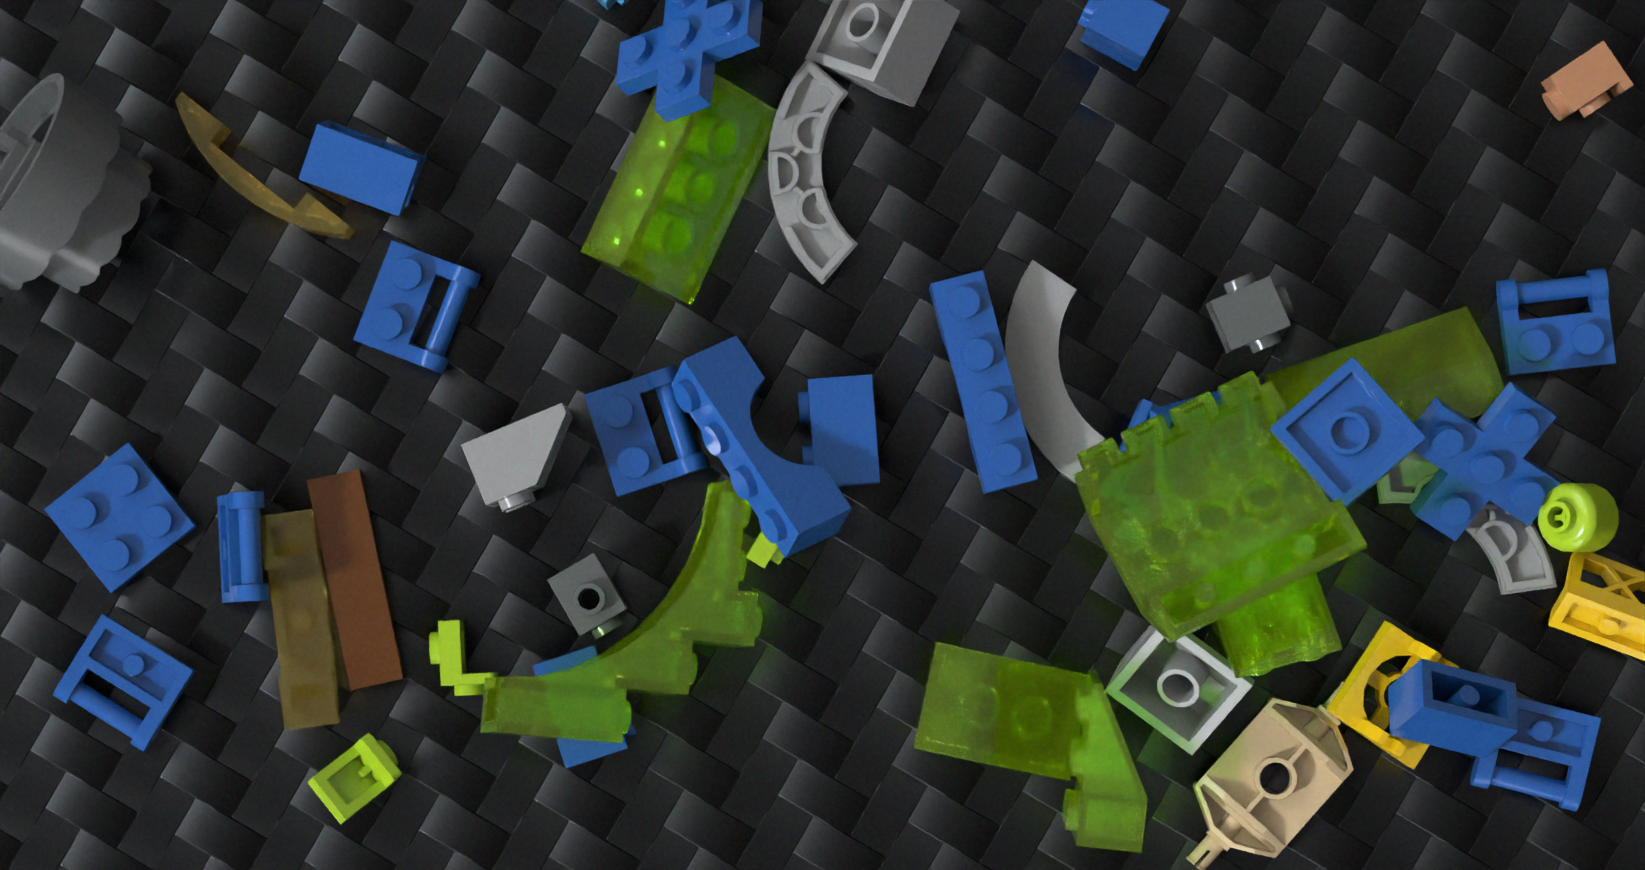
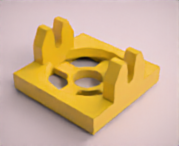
[1326,621,1459,770]

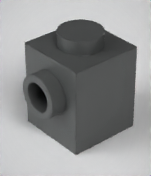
[1206,272,1294,354]
[547,553,629,640]

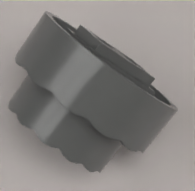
[0,73,153,293]

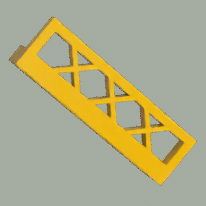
[1548,552,1645,661]

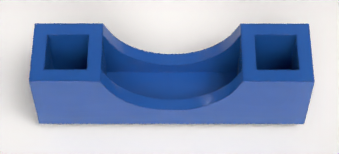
[929,270,1038,494]
[671,335,852,558]

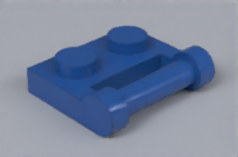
[353,240,482,374]
[1496,268,1616,376]
[584,365,709,497]
[217,491,269,603]
[53,614,196,752]
[1470,697,1601,812]

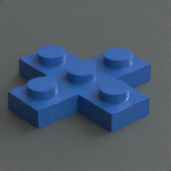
[616,0,763,122]
[1409,381,1562,541]

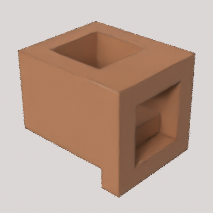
[1541,40,1634,121]

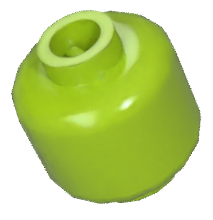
[1538,483,1619,552]

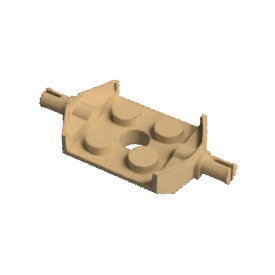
[1186,682,1354,870]

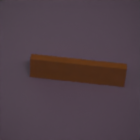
[307,469,405,690]

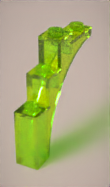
[480,480,763,744]

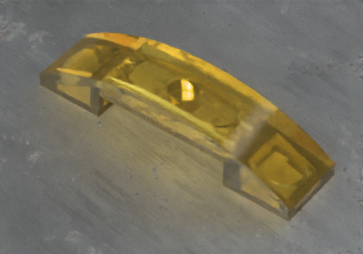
[175,92,355,239]
[260,509,340,731]

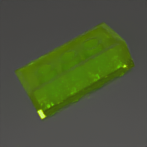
[581,73,777,305]
[1264,307,1504,477]

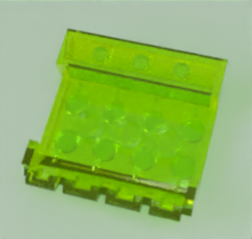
[1073,371,1367,643]

